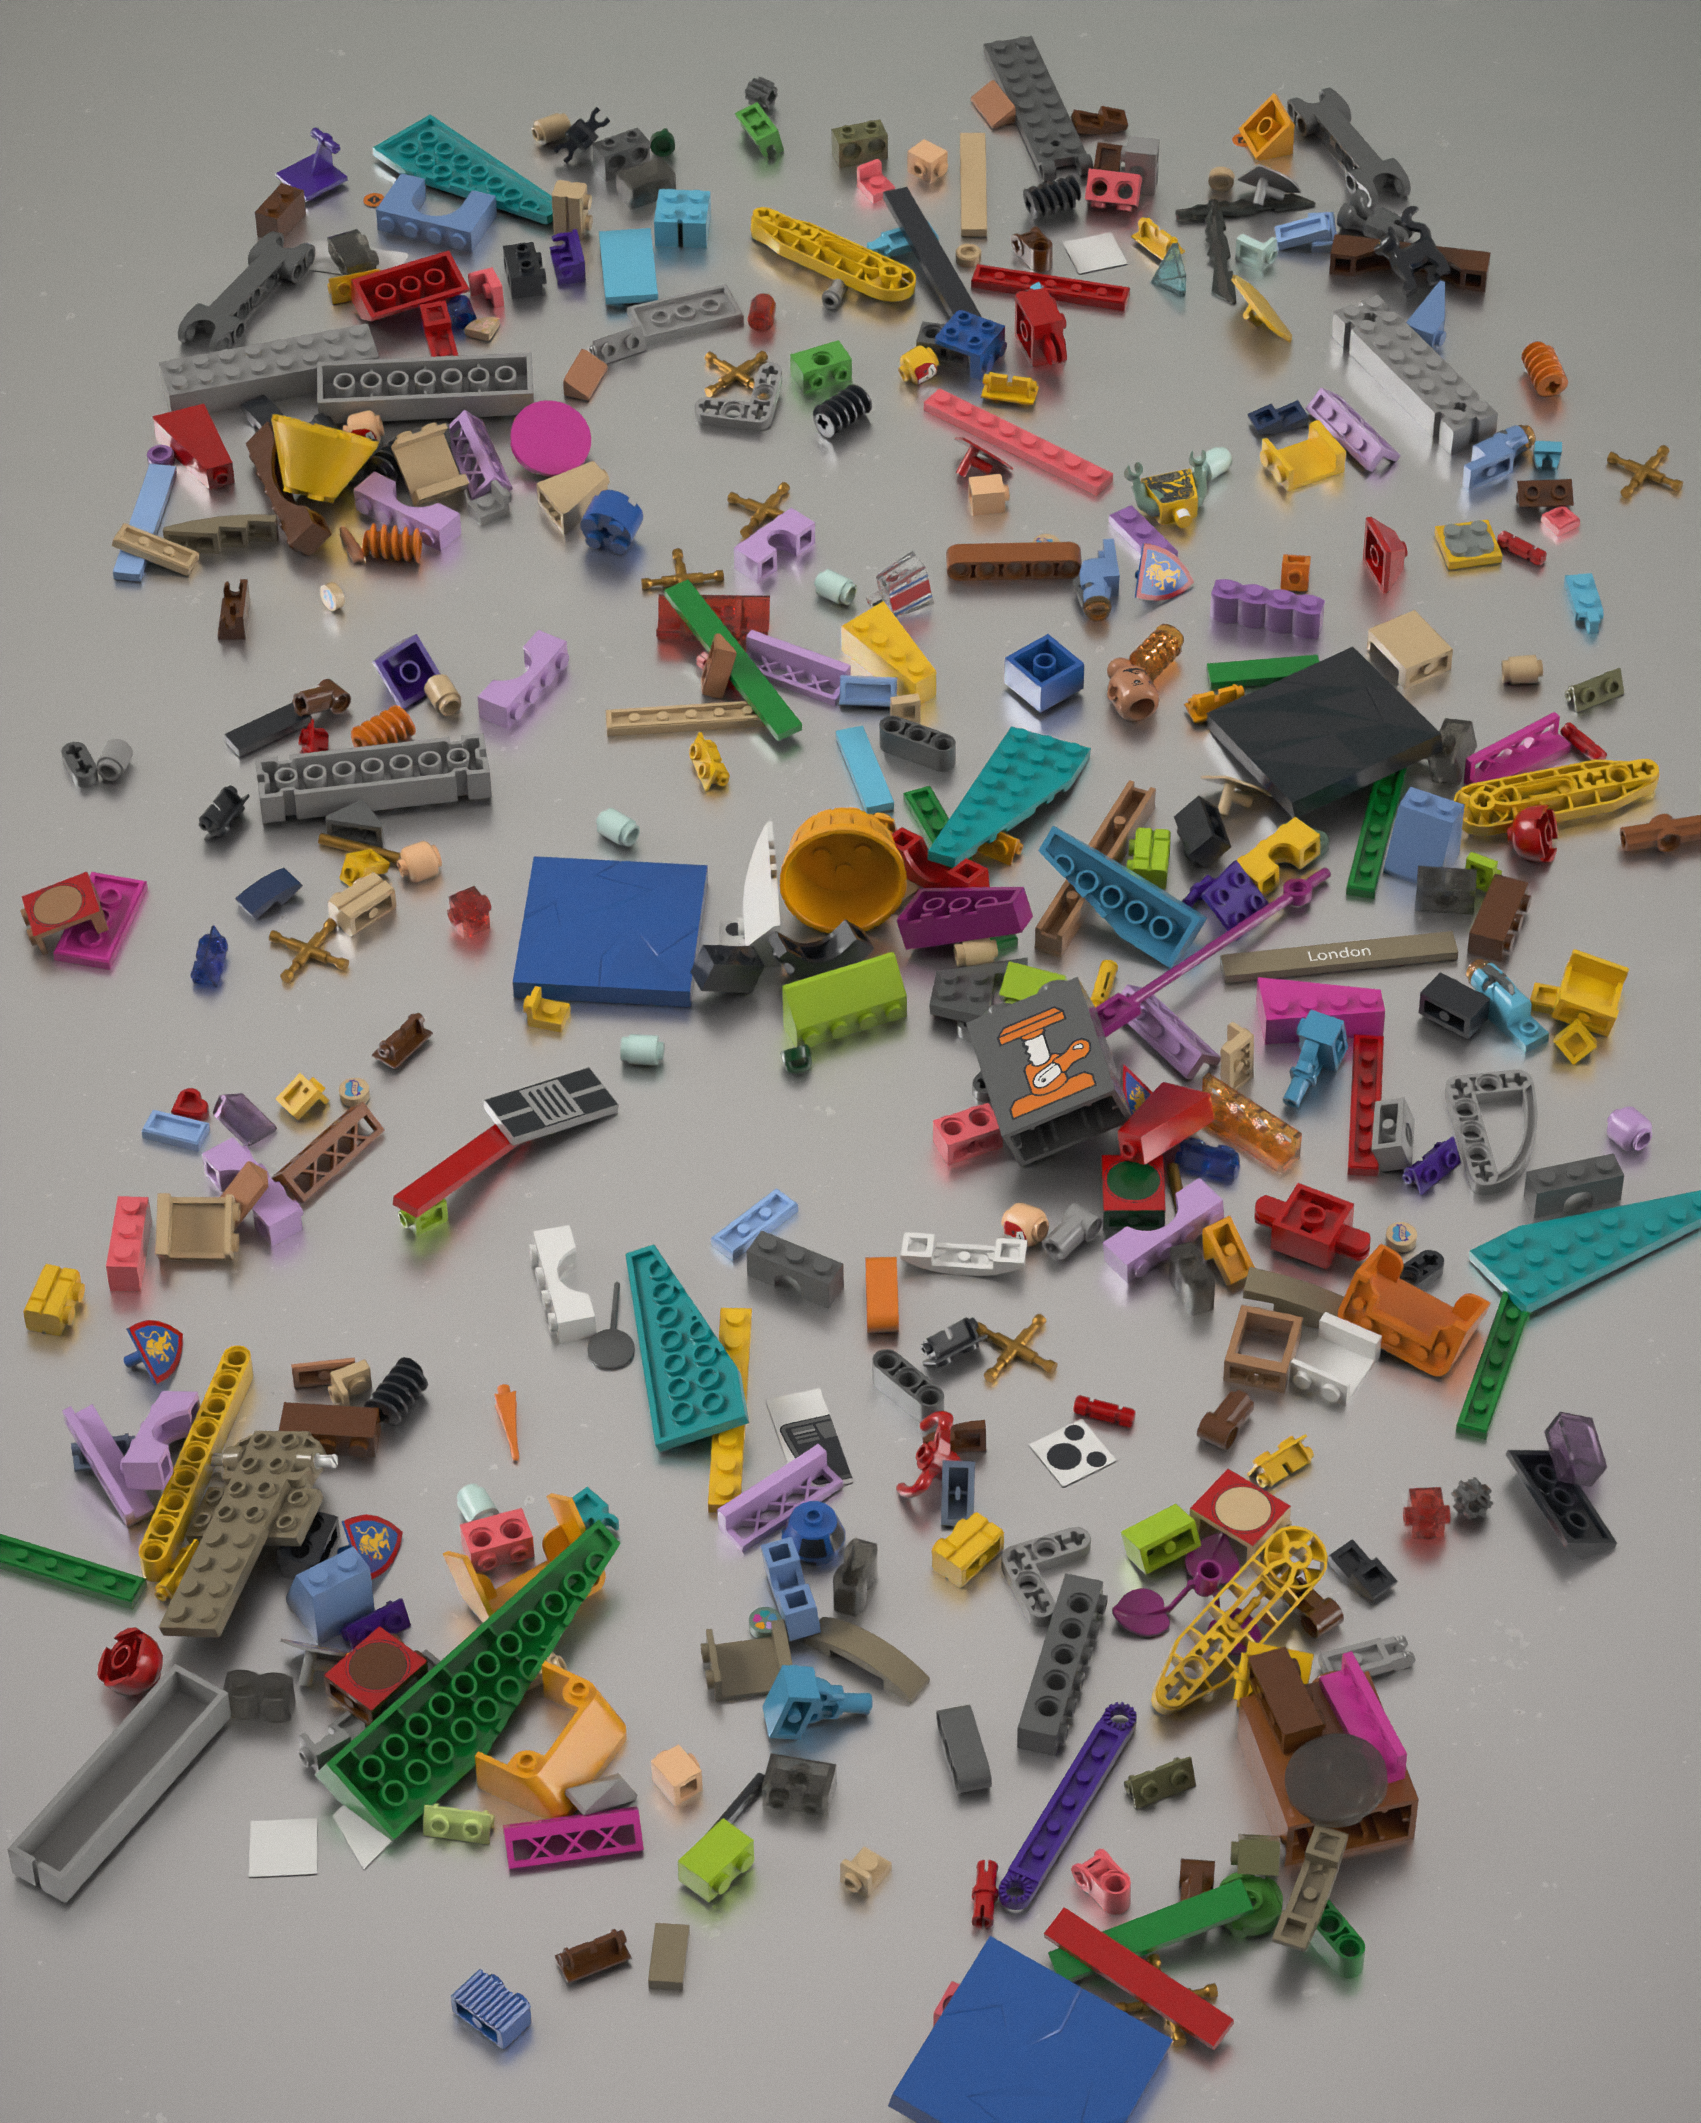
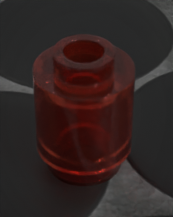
[748,293,776,332]

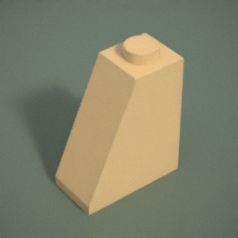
[537,461,610,535]

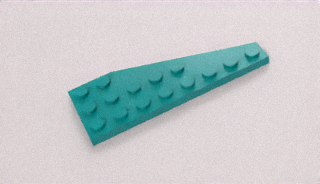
[372,114,553,225]
[927,726,1091,867]
[1469,1190,1701,1313]
[625,1244,749,1452]

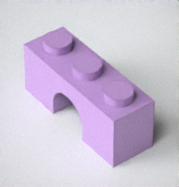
[734,508,815,583]

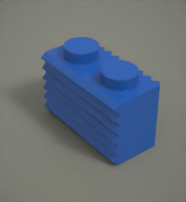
[451,1969,532,2050]

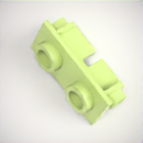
[423,1803,495,1845]

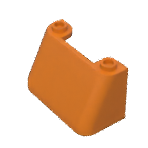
[1338,1244,1491,1376]

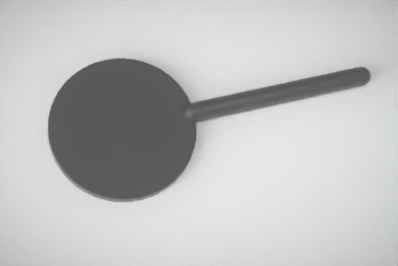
[587,1282,635,1369]

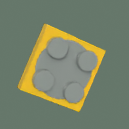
[1434,519,1503,570]

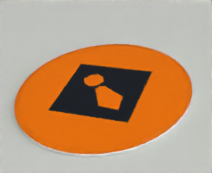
[1232,133,1248,147]
[363,193,384,207]

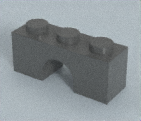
[1524,1153,1624,1218]
[746,1230,844,1309]

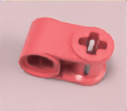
[1071,1848,1131,1915]

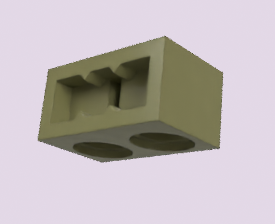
[831,119,888,168]
[1230,1834,1281,1876]

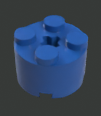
[580,490,643,555]

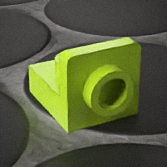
[1464,852,1502,892]
[398,1198,448,1236]

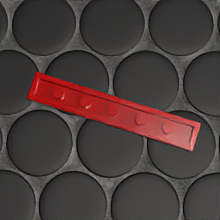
[971,264,1130,311]
[1347,1034,1384,1177]
[392,1124,521,1218]
[1044,1907,1234,2050]

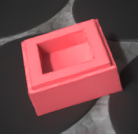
[1541,506,1580,537]

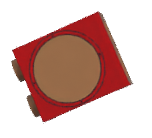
[20,872,109,955]

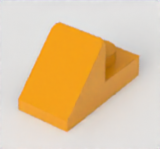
[1202,1216,1255,1286]

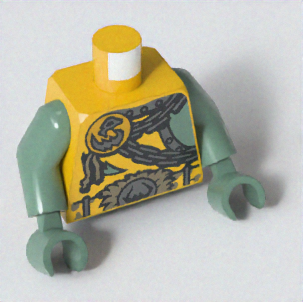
[1124,450,1207,528]

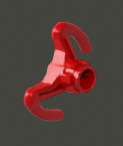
[896,1411,962,1498]

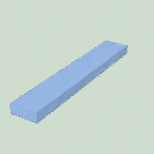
[113,464,177,582]

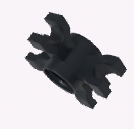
[553,106,610,164]

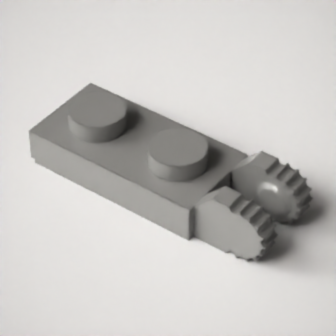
[1318,1635,1416,1676]

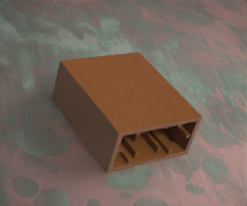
[1237,1671,1419,1867]

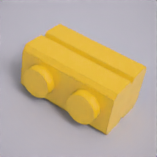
[23,1264,85,1336]
[931,1512,1004,1588]

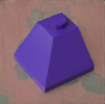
[372,634,440,709]

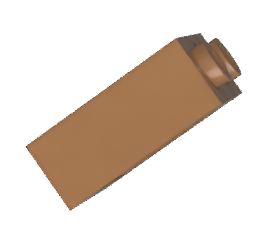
[1223,1305,1303,1394]

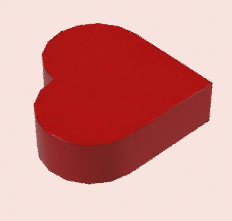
[171,1088,209,1121]

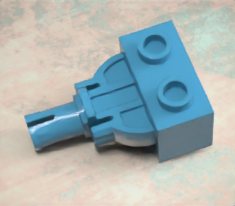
[1282,1009,1348,1109]
[762,1665,873,1740]

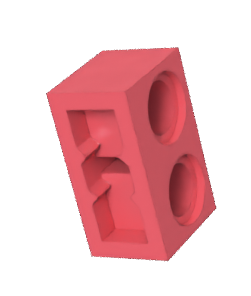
[1085,168,1142,212]
[933,1103,1003,1166]
[460,1508,535,1573]

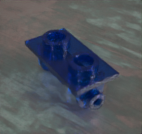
[190,925,228,988]
[1175,1137,1240,1179]

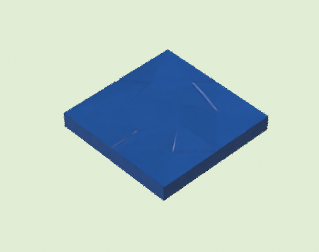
[512,856,708,1007]
[888,1936,1173,2123]

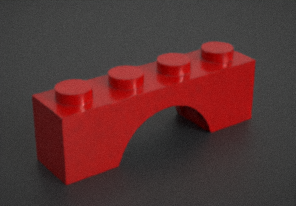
[891,827,990,888]

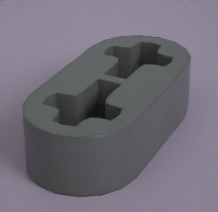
[61,742,98,788]

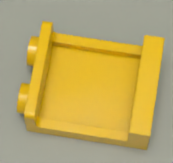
[1551,949,1629,1037]

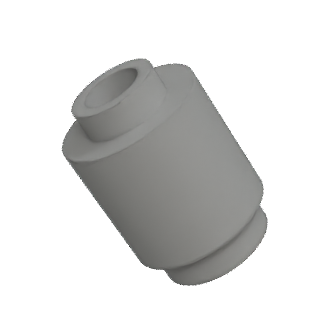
[97,739,133,781]

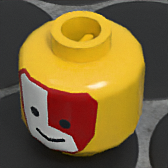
[898,345,939,385]

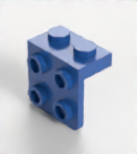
[935,310,1007,380]

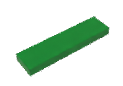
[1206,654,1320,690]

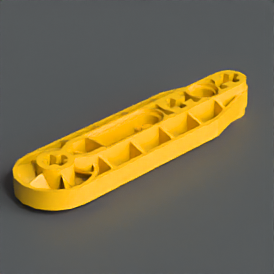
[750,207,916,302]
[1453,759,1660,836]
[1151,1526,1328,1715]

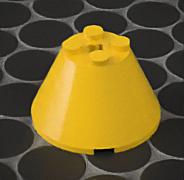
[271,414,379,503]

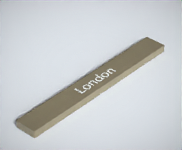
[1220,931,1459,983]

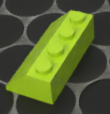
[782,952,907,1047]

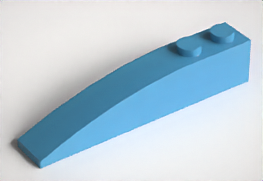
[1038,826,1207,968]

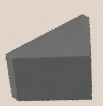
[325,800,385,848]

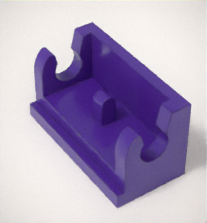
[550,229,586,285]

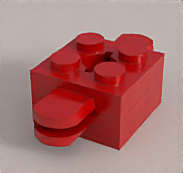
[1015,287,1067,368]
[1254,1183,1371,1270]

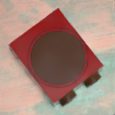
[324,1626,429,1726]

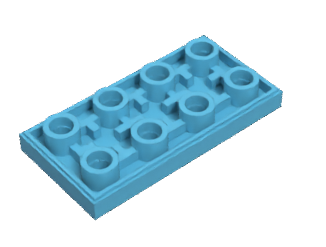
[599,228,658,306]

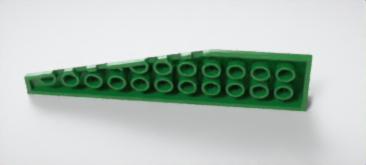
[315,1519,621,1841]

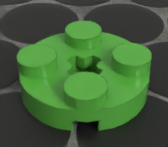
[1219,1872,1283,1938]

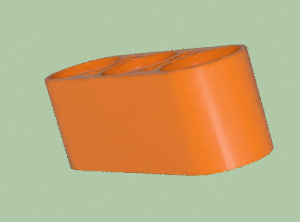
[865,1257,899,1333]

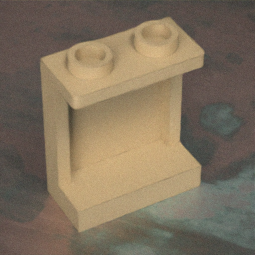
[1367,610,1453,690]
[155,1193,241,1261]

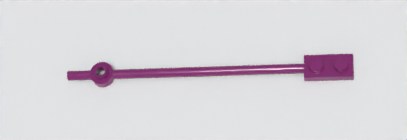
[1096,867,1331,1037]

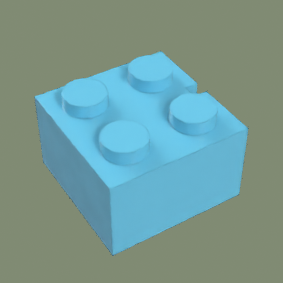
[654,189,711,248]

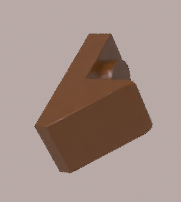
[1093,142,1122,196]

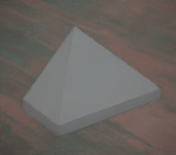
[565,1773,638,1816]

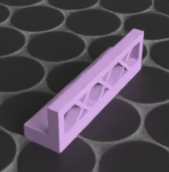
[1305,387,1401,472]
[449,410,513,499]
[746,630,851,706]
[1121,984,1221,1080]
[62,1404,155,1528]
[717,1444,843,1553]

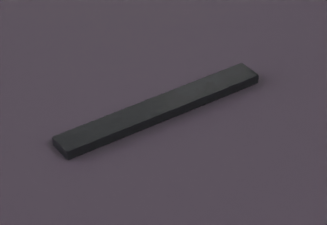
[883,187,982,318]

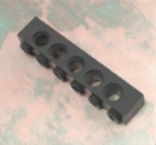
[1017,1573,1108,1756]

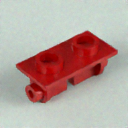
[298,719,329,754]

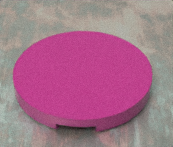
[510,400,591,477]

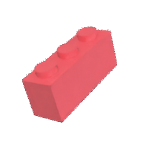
[106,1196,152,1292]

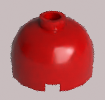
[1507,804,1558,863]
[97,1627,163,1696]

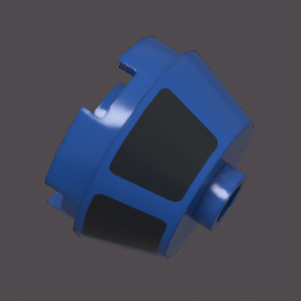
[782,1501,846,1566]

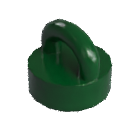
[650,128,675,157]
[780,1044,812,1074]

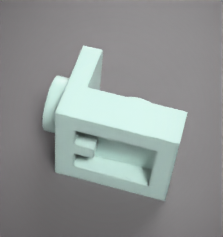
[1235,234,1278,271]

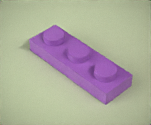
[1109,505,1178,557]

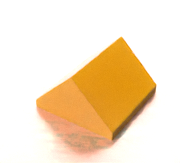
[1238,93,1295,161]

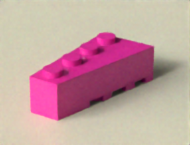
[1256,977,1385,1045]

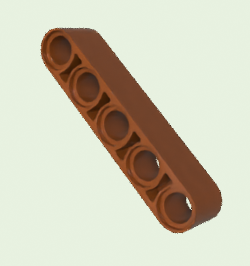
[946,542,1082,581]

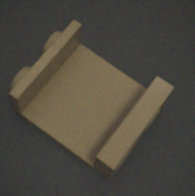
[700,1619,793,1702]

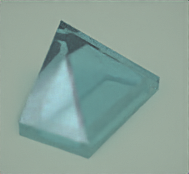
[1150,243,1186,297]

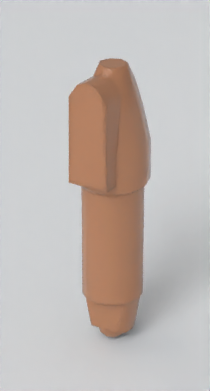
[339,526,364,563]

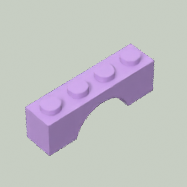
[354,471,461,552]
[478,630,569,729]
[202,1137,303,1247]
[1103,1178,1224,1283]
[120,1391,200,1490]

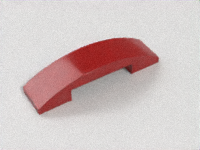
[419,300,459,357]

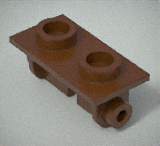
[1516,479,1574,508]
[372,1013,433,1069]
[555,1929,632,1984]

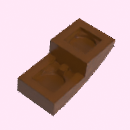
[1071,106,1128,135]
[922,1420,987,1453]

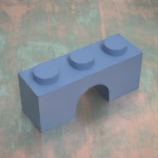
[760,1537,821,1641]

